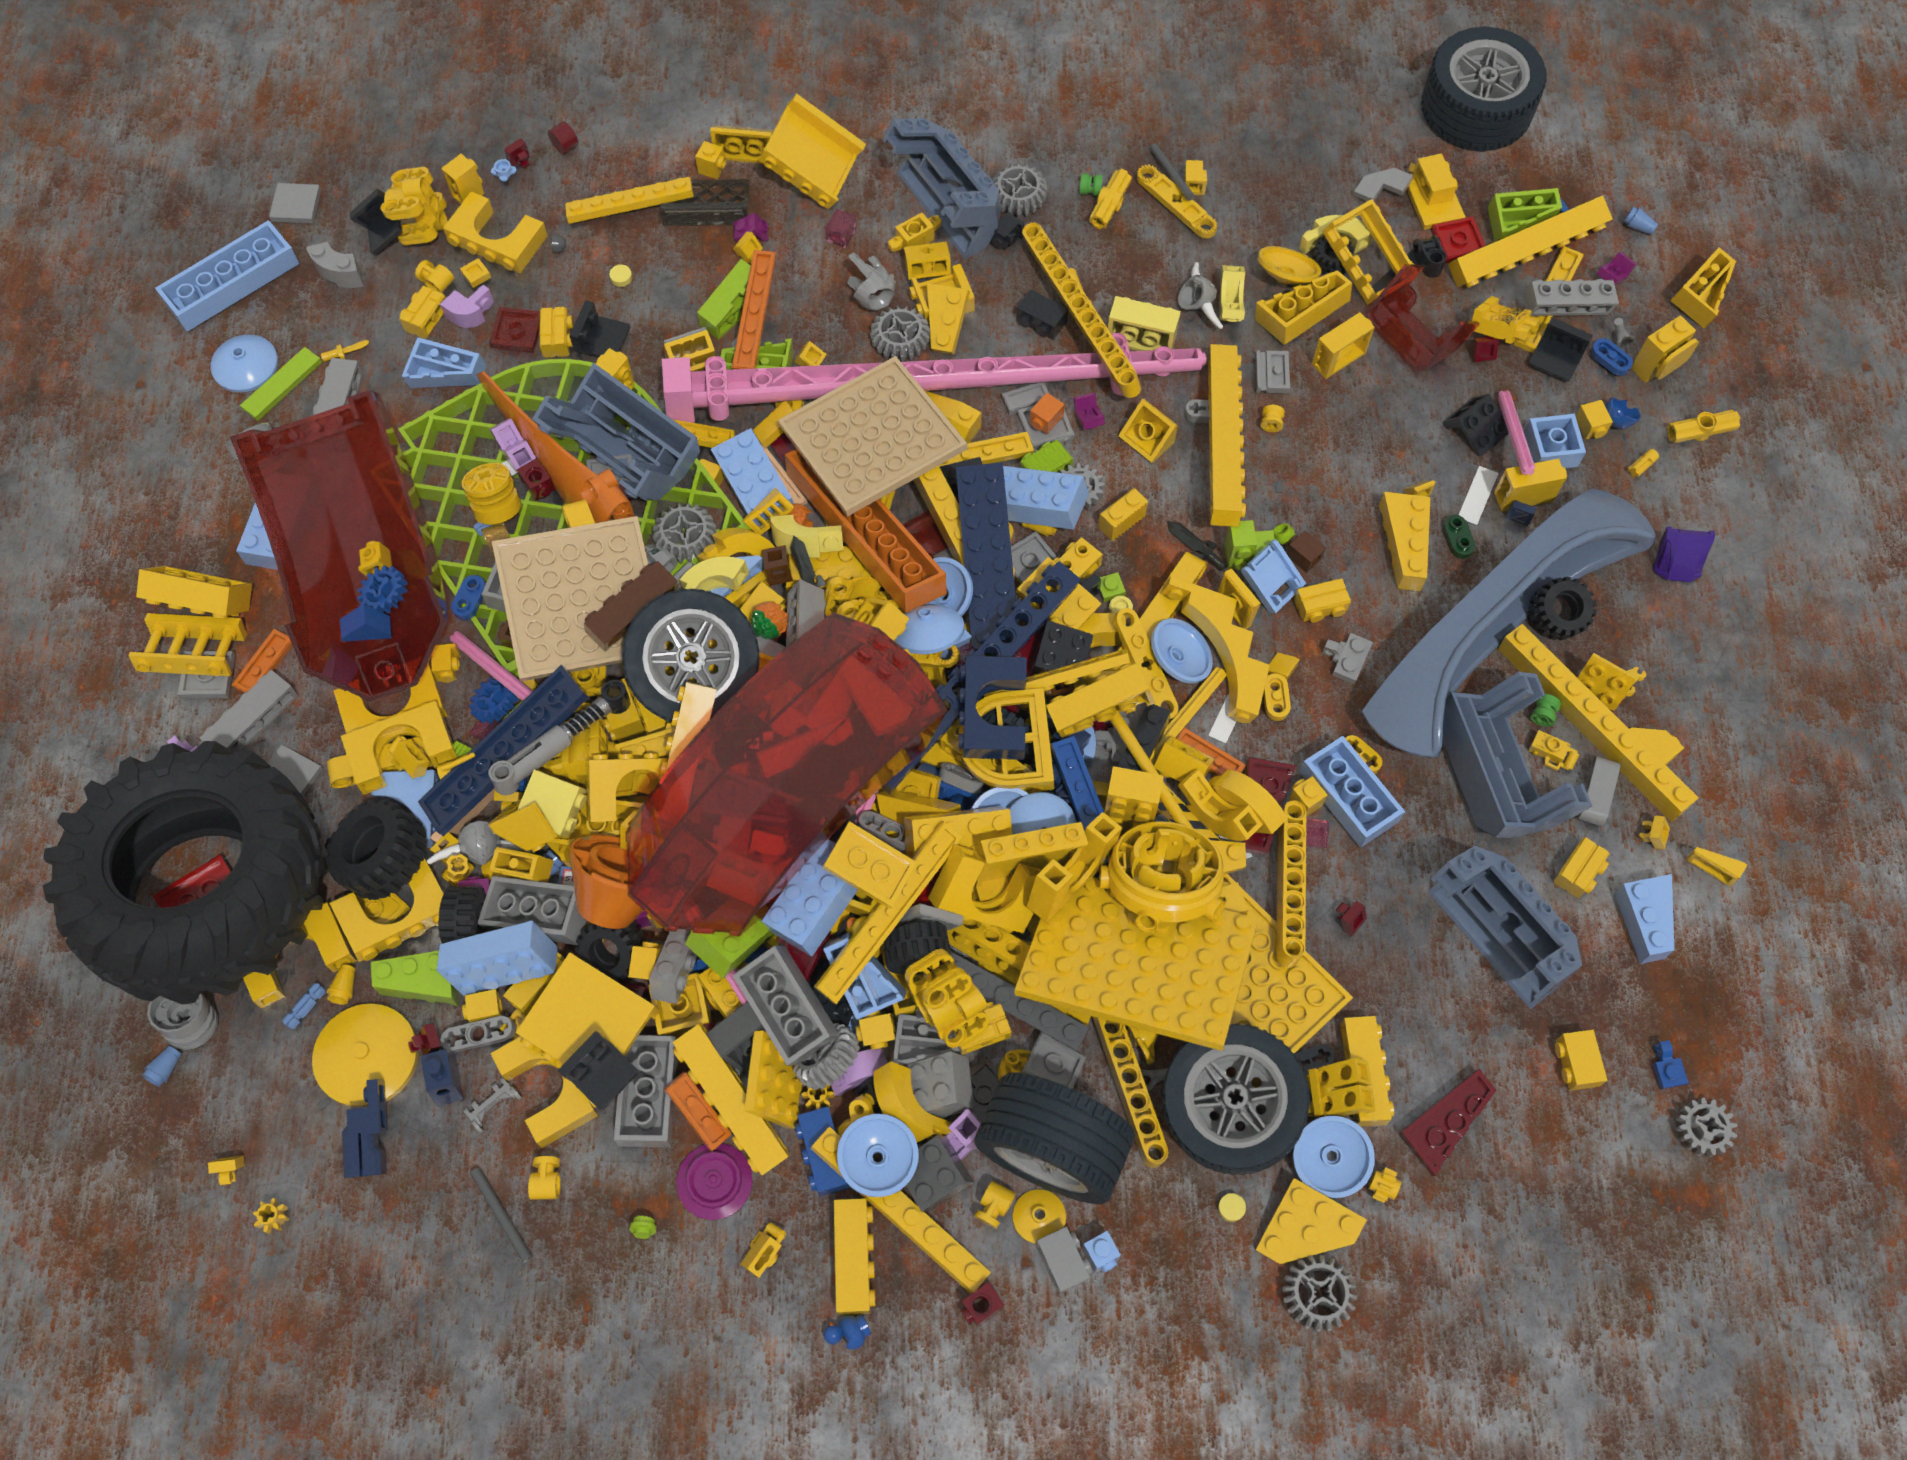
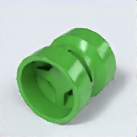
[1079,173,1103,196]
[1530,694,1561,727]

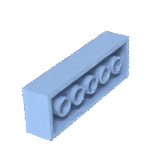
[155,220,300,332]

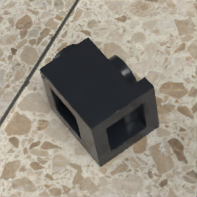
[991,212,1024,251]

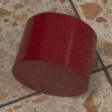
[548,121,579,154]

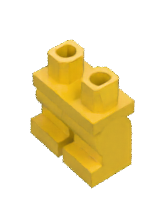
[550,720,608,780]

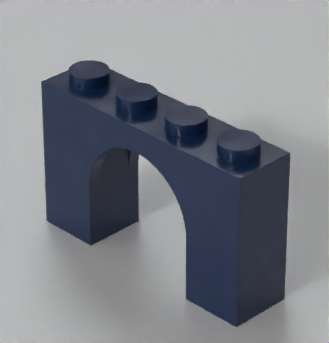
[959,656,1027,760]

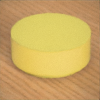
[610,265,632,287]
[1109,596,1133,619]
[1218,1193,1246,1222]

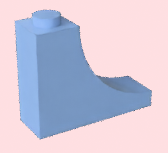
[371,770,440,848]

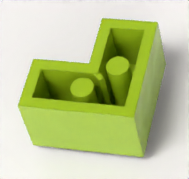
[1224,520,1275,570]

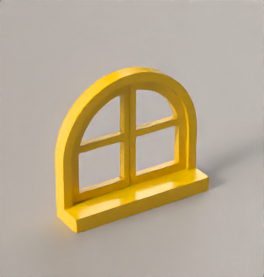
[958,688,1054,791]

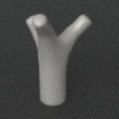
[1613,318,1635,348]
[1140,1068,1168,1091]

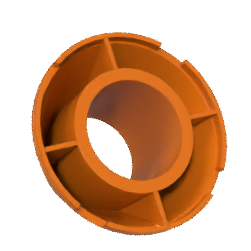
[569,834,672,929]

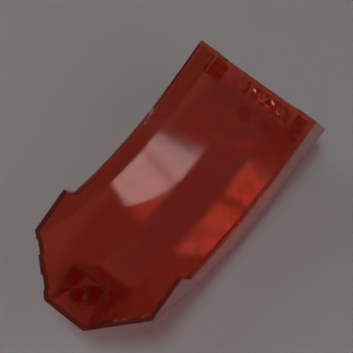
[230,390,447,702]
[626,612,948,936]

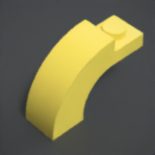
[1299,215,1373,255]
[1219,265,1245,322]
[770,515,843,558]
[680,557,749,591]

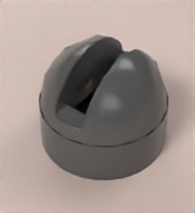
[551,235,566,253]

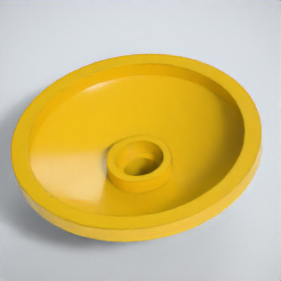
[1258,246,1321,285]

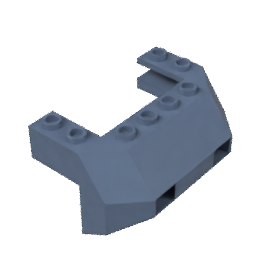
[883,118,1001,259]
[532,363,700,501]
[1443,672,1593,838]
[1428,846,1582,1010]

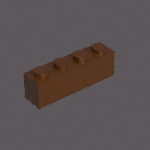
[584,561,678,652]

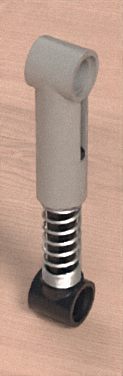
[489,680,630,795]

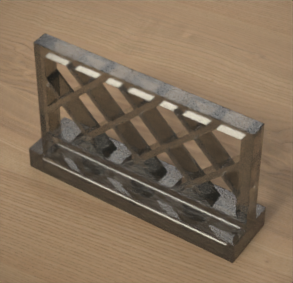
[660,179,750,226]

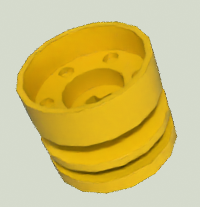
[462,463,521,525]

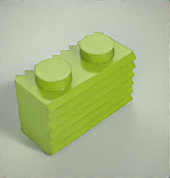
[1020,439,1074,473]

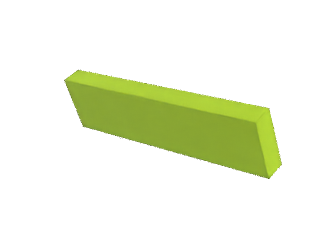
[240,347,322,421]

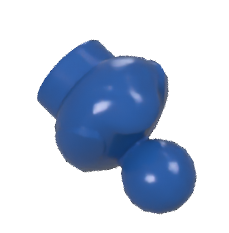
[823,1314,872,1350]

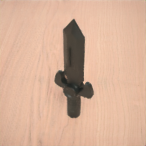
[1168,521,1228,571]
[790,536,826,587]

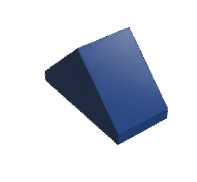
[340,604,391,642]

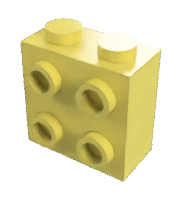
[518,770,587,837]

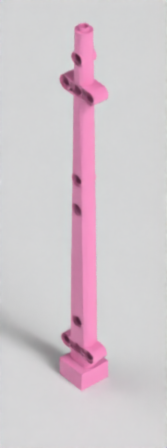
[662,333,1206,422]

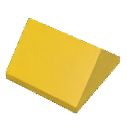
[1118,399,1178,463]

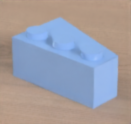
[402,337,487,388]
[1614,874,1674,964]
[823,932,907,1020]

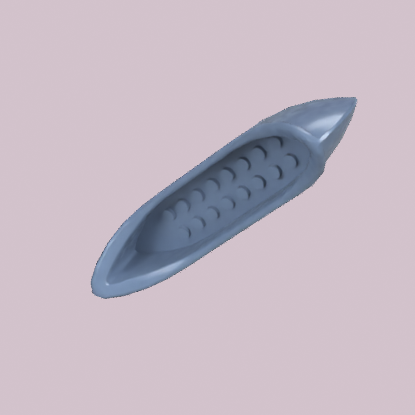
[1362,488,1656,758]

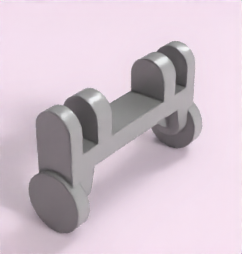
[463,1077,522,1134]

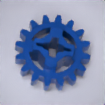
[357,565,408,614]
[469,677,519,724]

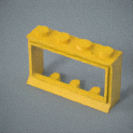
[1322,199,1418,305]

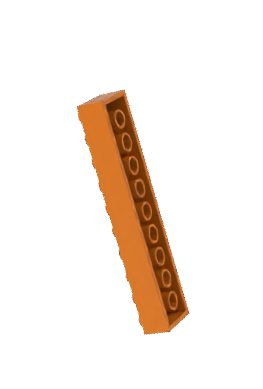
[785,449,947,613]

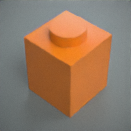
[1030,392,1065,435]

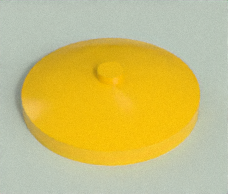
[312,1004,419,1108]

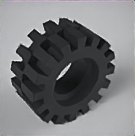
[1312,236,1354,275]

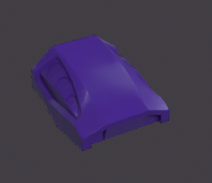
[1653,526,1715,582]

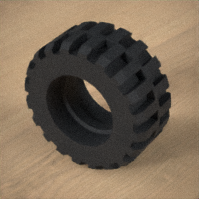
[326,799,427,900]

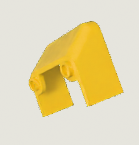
[488,775,587,852]

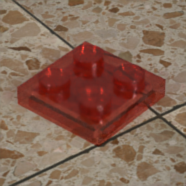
[489,307,540,353]

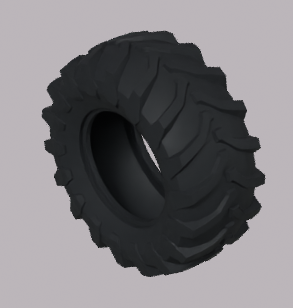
[42,741,328,1005]

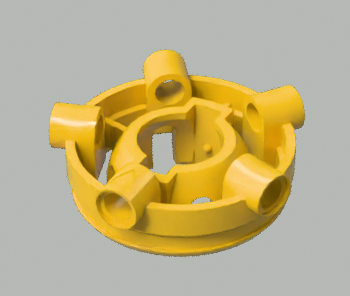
[1099,821,1225,932]

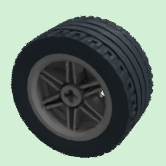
[1421,26,1547,151]
[622,589,760,723]
[1162,1023,1310,1175]
[974,1072,1135,1205]

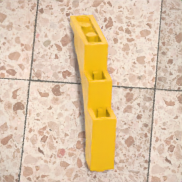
[1162,576,1270,724]

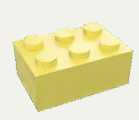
[1108,296,1181,351]

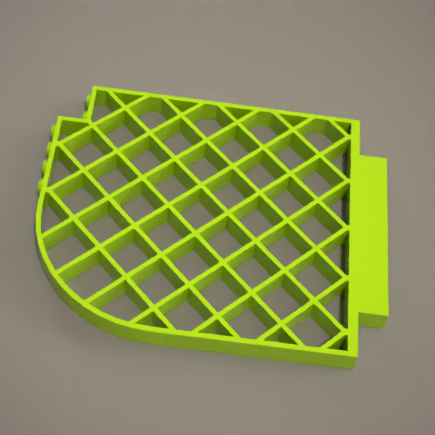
[371,359,751,680]

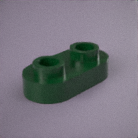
[1442,515,1475,559]

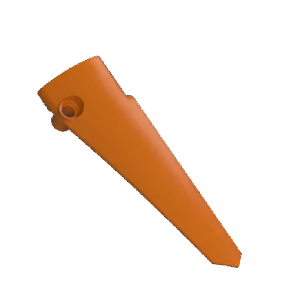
[476,371,635,523]

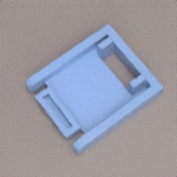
[1241,540,1306,613]

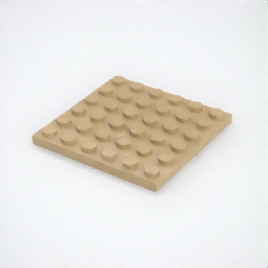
[778,356,968,517]
[492,516,667,682]

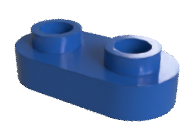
[1590,338,1633,376]
[451,575,486,621]

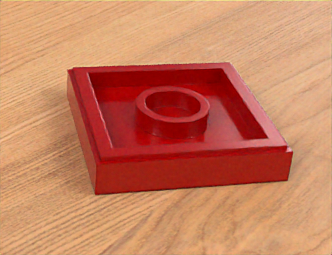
[1431,217,1485,263]

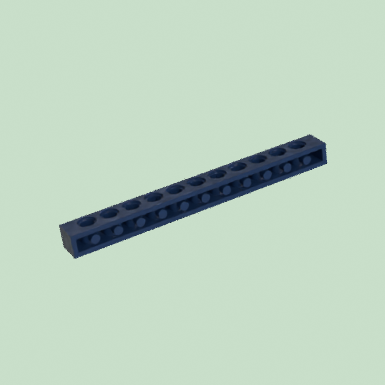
[867,561,1081,794]

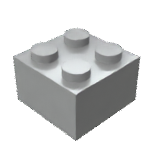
[908,1051,974,1118]

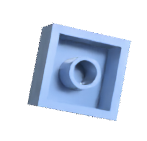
[1524,414,1586,468]

